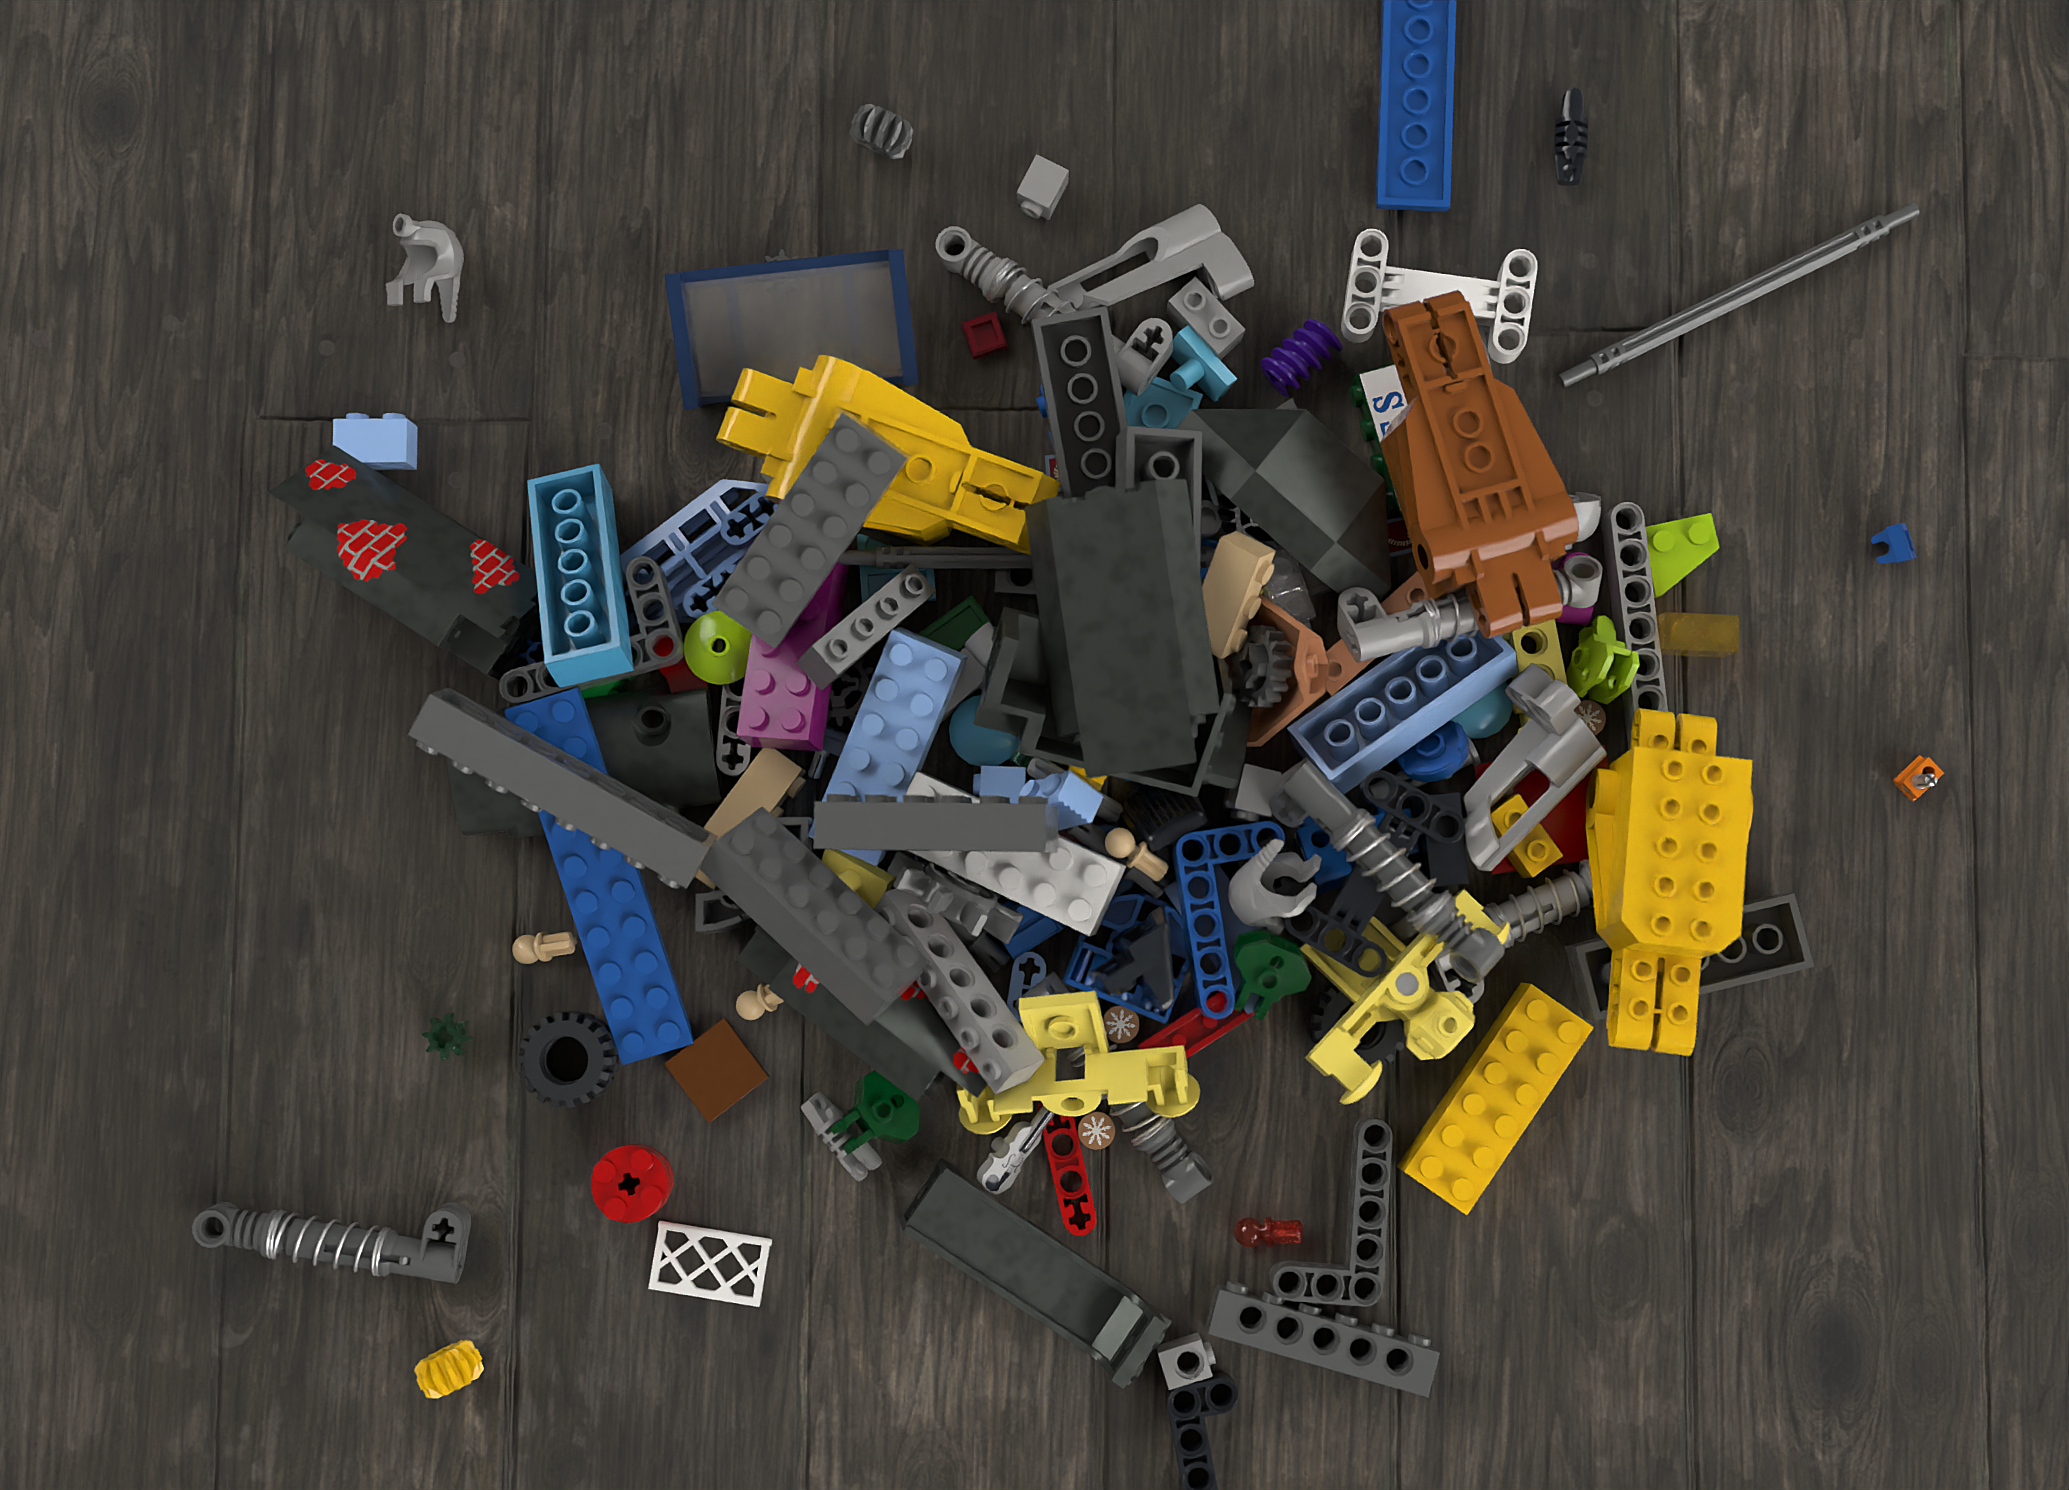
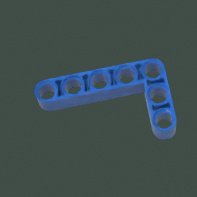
[1172,821,1285,1019]

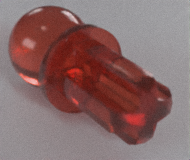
[1234,1217,1303,1248]

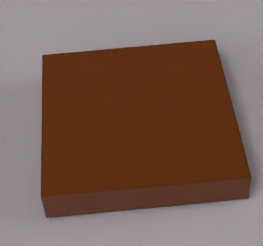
[664,1017,770,1123]

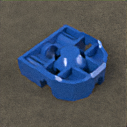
[1062,893,1189,1024]

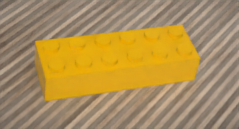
[1397,982,1594,1215]

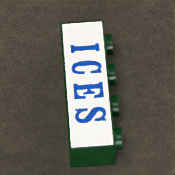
[1349,363,1408,518]

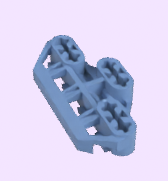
[620,479,779,637]

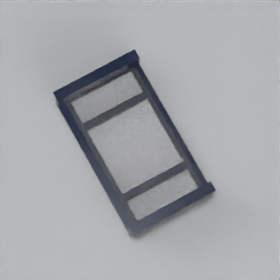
[664,248,919,410]

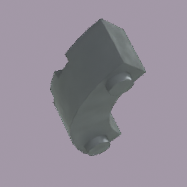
[695,817,814,934]

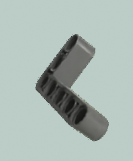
[499,556,684,705]
[1269,1116,1393,1307]

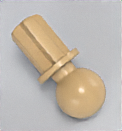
[1105,828,1169,881]
[512,932,577,964]
[736,983,784,1020]

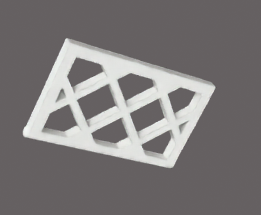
[648,1221,772,1307]

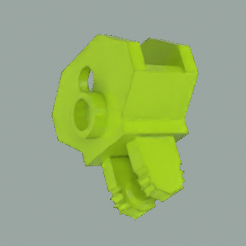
[1566,615,1639,704]

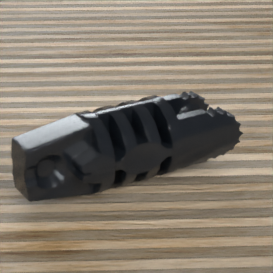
[1553,87,1589,186]

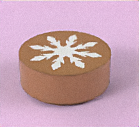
[1574,700,1606,735]
[1102,1005,1139,1043]
[1078,1111,1115,1150]

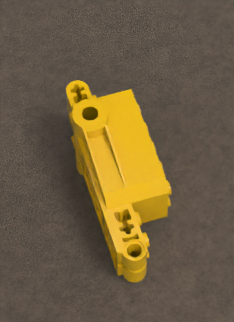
[716,355,1061,555]
[1585,708,1753,1056]

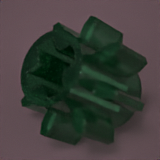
[422,1013,473,1060]

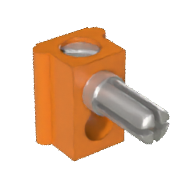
[1893,755,1944,802]

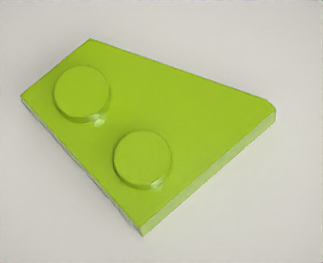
[1645,513,1720,598]

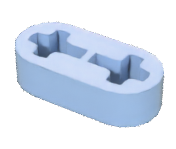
[1007,952,1046,1022]

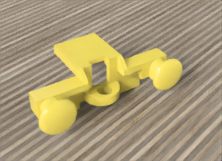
[957,991,1200,1135]

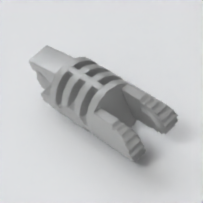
[801,1091,882,1181]

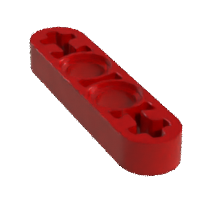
[1038,1098,1096,1236]

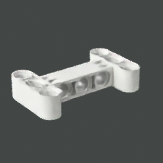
[1341,229,1538,364]

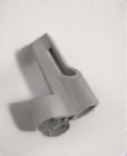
[1047,204,1254,311]
[1463,663,1607,871]

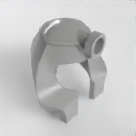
[386,214,464,323]
[1228,839,1322,935]

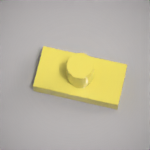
[821,849,895,909]

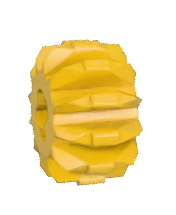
[414,1340,484,1398]

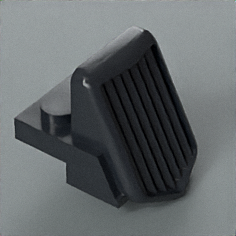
[1120,782,1223,876]
[1087,907,1175,1011]

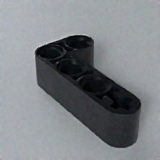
[1165,1371,1239,1490]

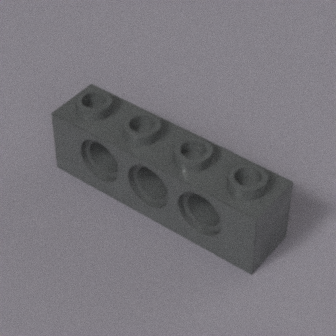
[796,563,936,691]

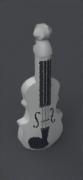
[977,1080,1063,1194]

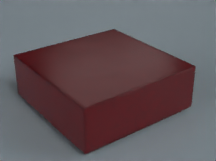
[961,311,1008,360]

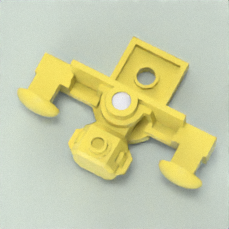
[1300,890,1510,1104]

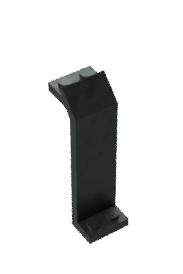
[899,1157,1172,1389]

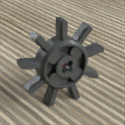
[887,851,1024,944]

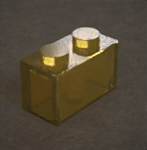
[1656,612,1740,657]

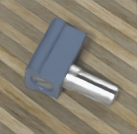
[808,725,849,779]

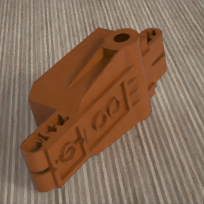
[1380,290,1579,638]

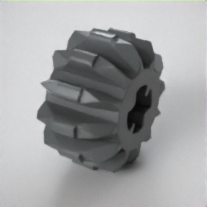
[849,104,914,159]

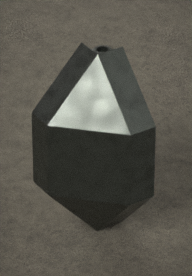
[1175,409,1392,602]

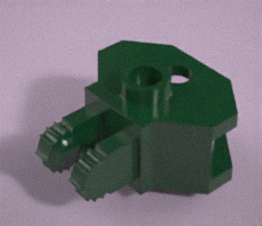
[1232,928,1312,1020]
[830,1070,920,1155]

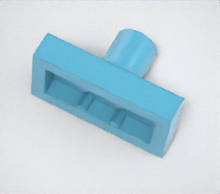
[1170,325,1237,403]

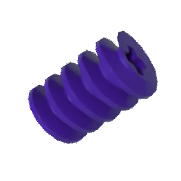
[1260,318,1343,398]

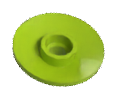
[684,611,752,685]

